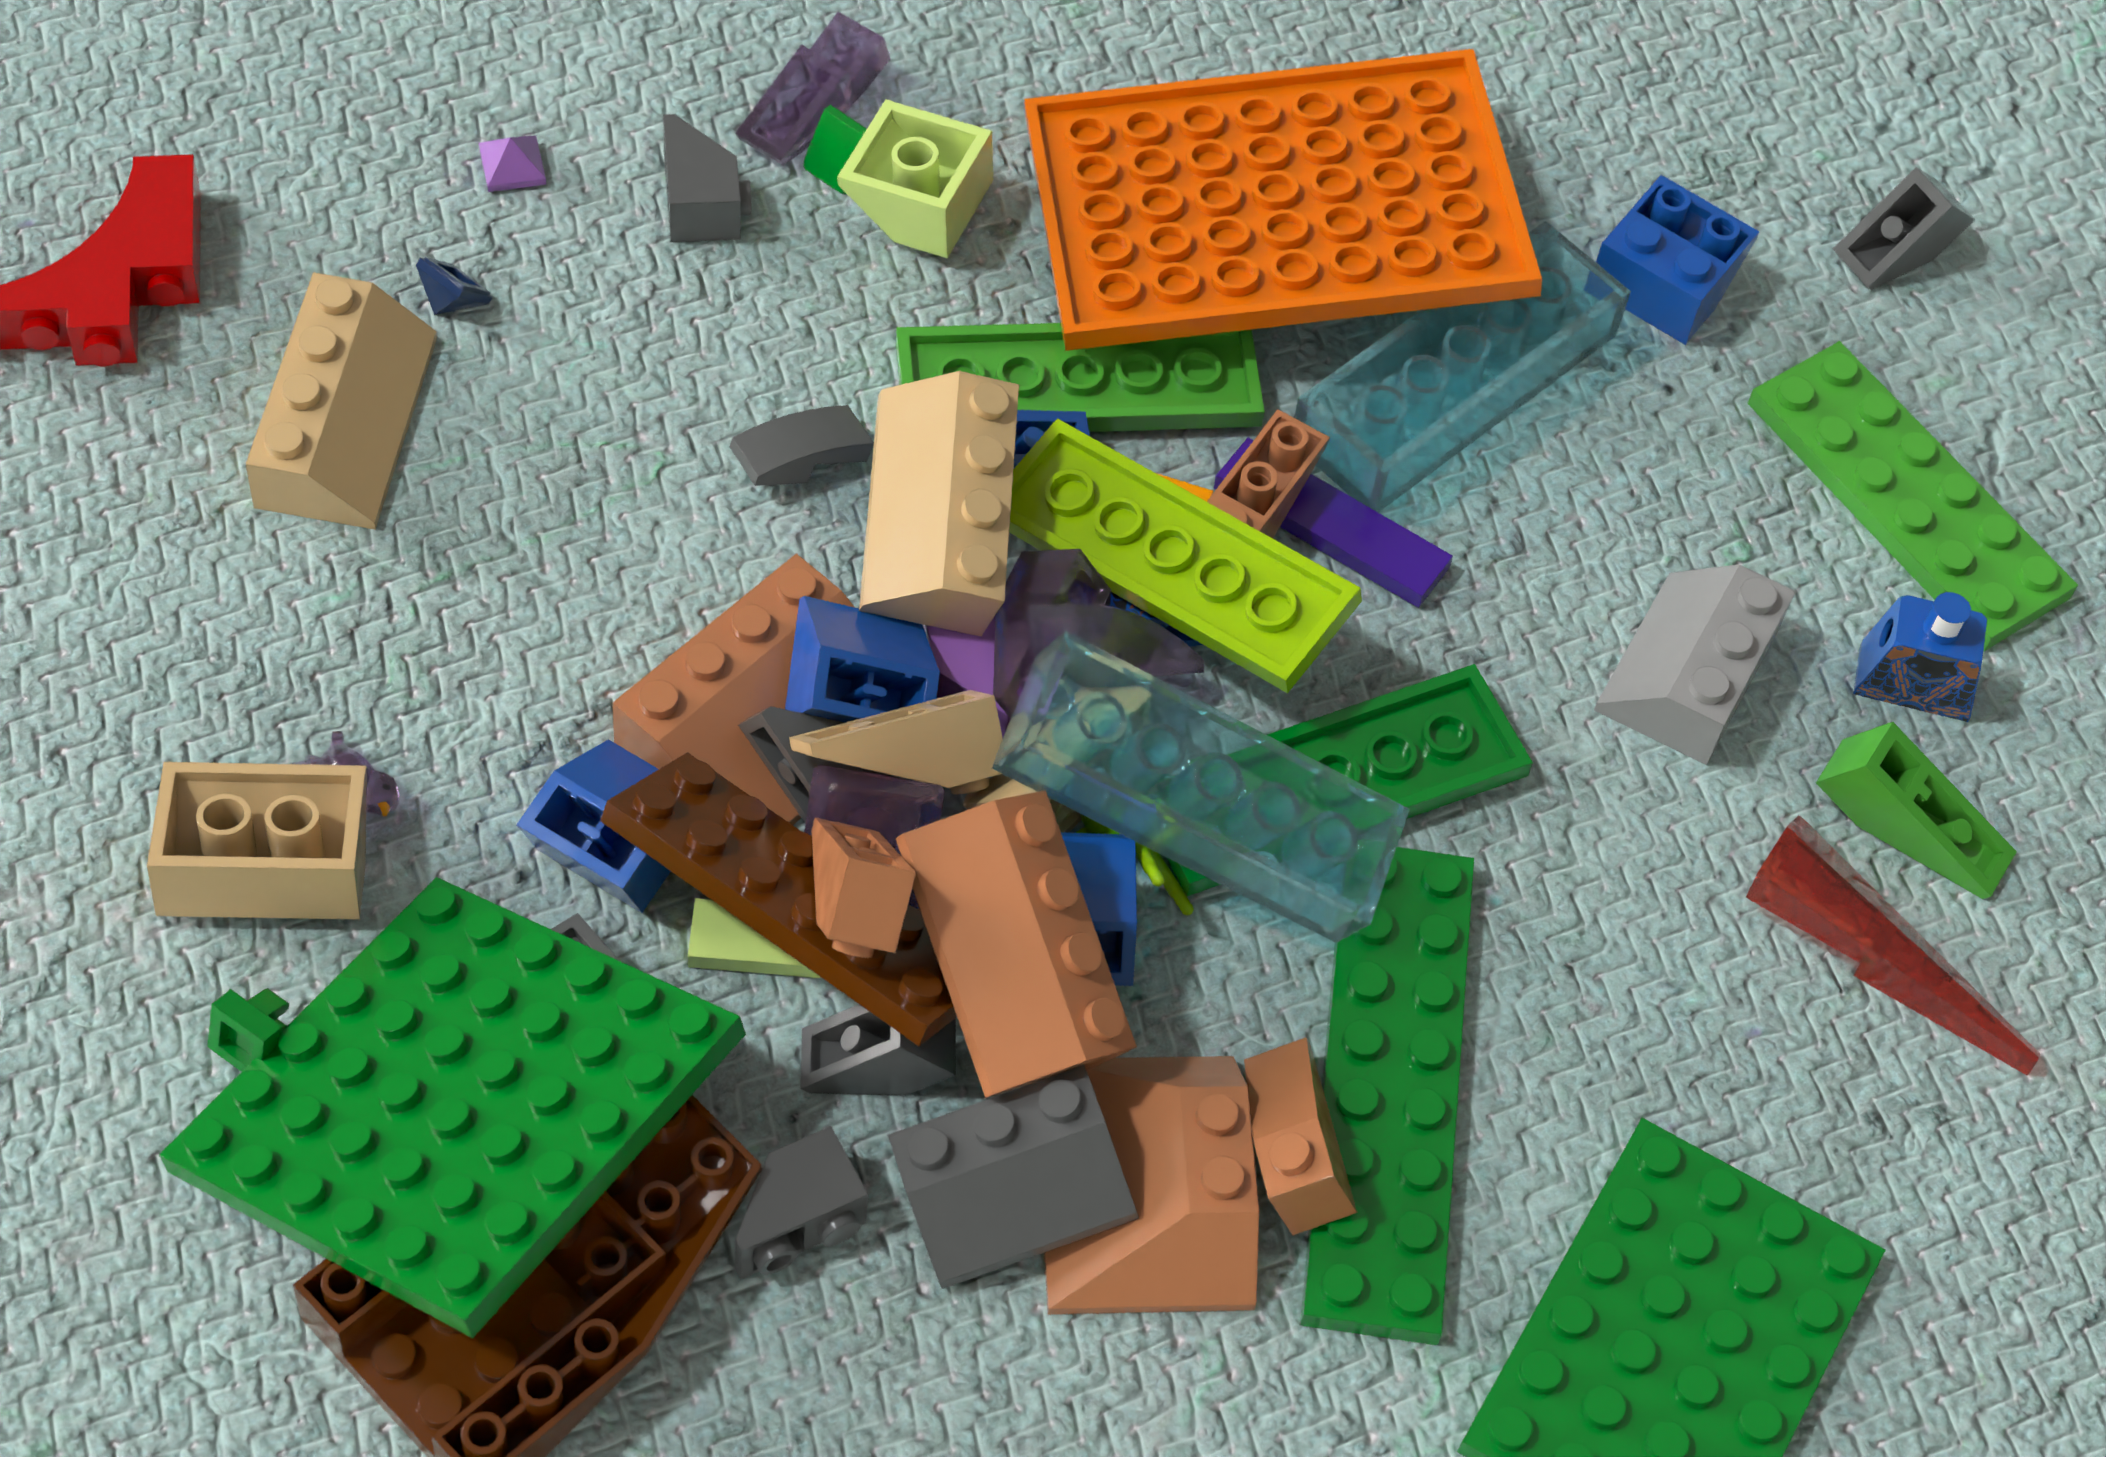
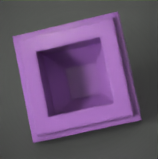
[479,135,546,192]

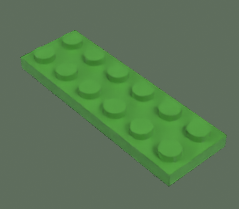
[896,323,1265,432]
[1747,341,2078,651]

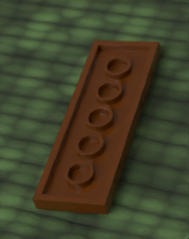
[600,752,957,1046]

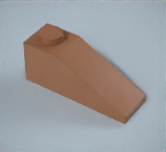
[812,817,916,958]
[1244,1037,1357,1235]

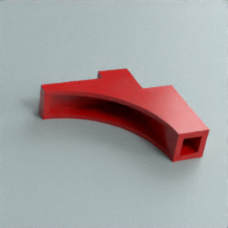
[0,154,201,366]

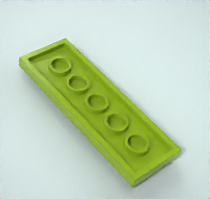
[1009,418,1362,694]

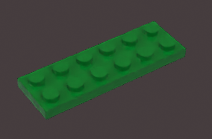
[1133,664,1533,896]

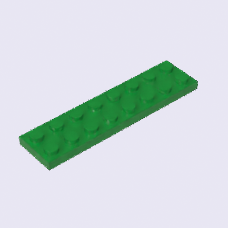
[1300,840,1474,1346]

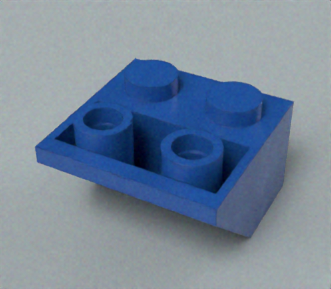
[1588,175,1760,345]
[785,596,940,723]
[516,739,671,913]
[1061,832,1137,986]

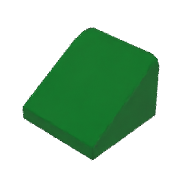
[803,105,867,195]

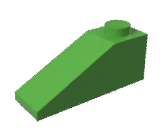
[1816,722,2017,899]

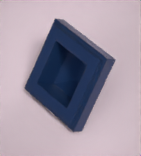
[416,257,493,315]

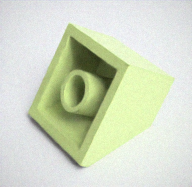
[837,99,993,258]

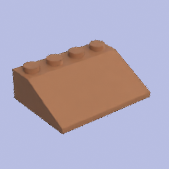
[612,553,855,825]

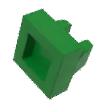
[207,988,289,1072]

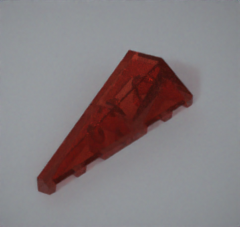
[1745,815,2041,1076]

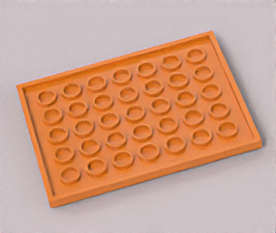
[1024,49,1542,351]

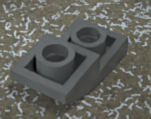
[729,405,874,486]

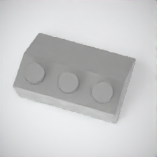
[1594,564,1796,765]

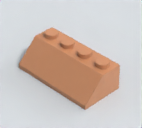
[896,790,1137,1098]

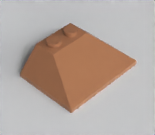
[1044,1056,1259,1314]

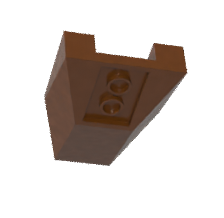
[293,1095,762,1457]

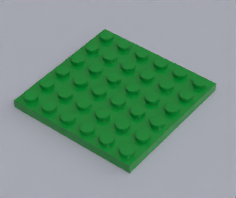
[159,877,746,1338]

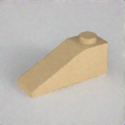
[789,690,1009,794]

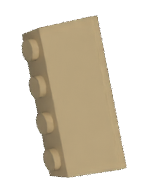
[246,272,437,530]
[859,371,1019,636]

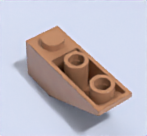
[1207,409,1330,538]

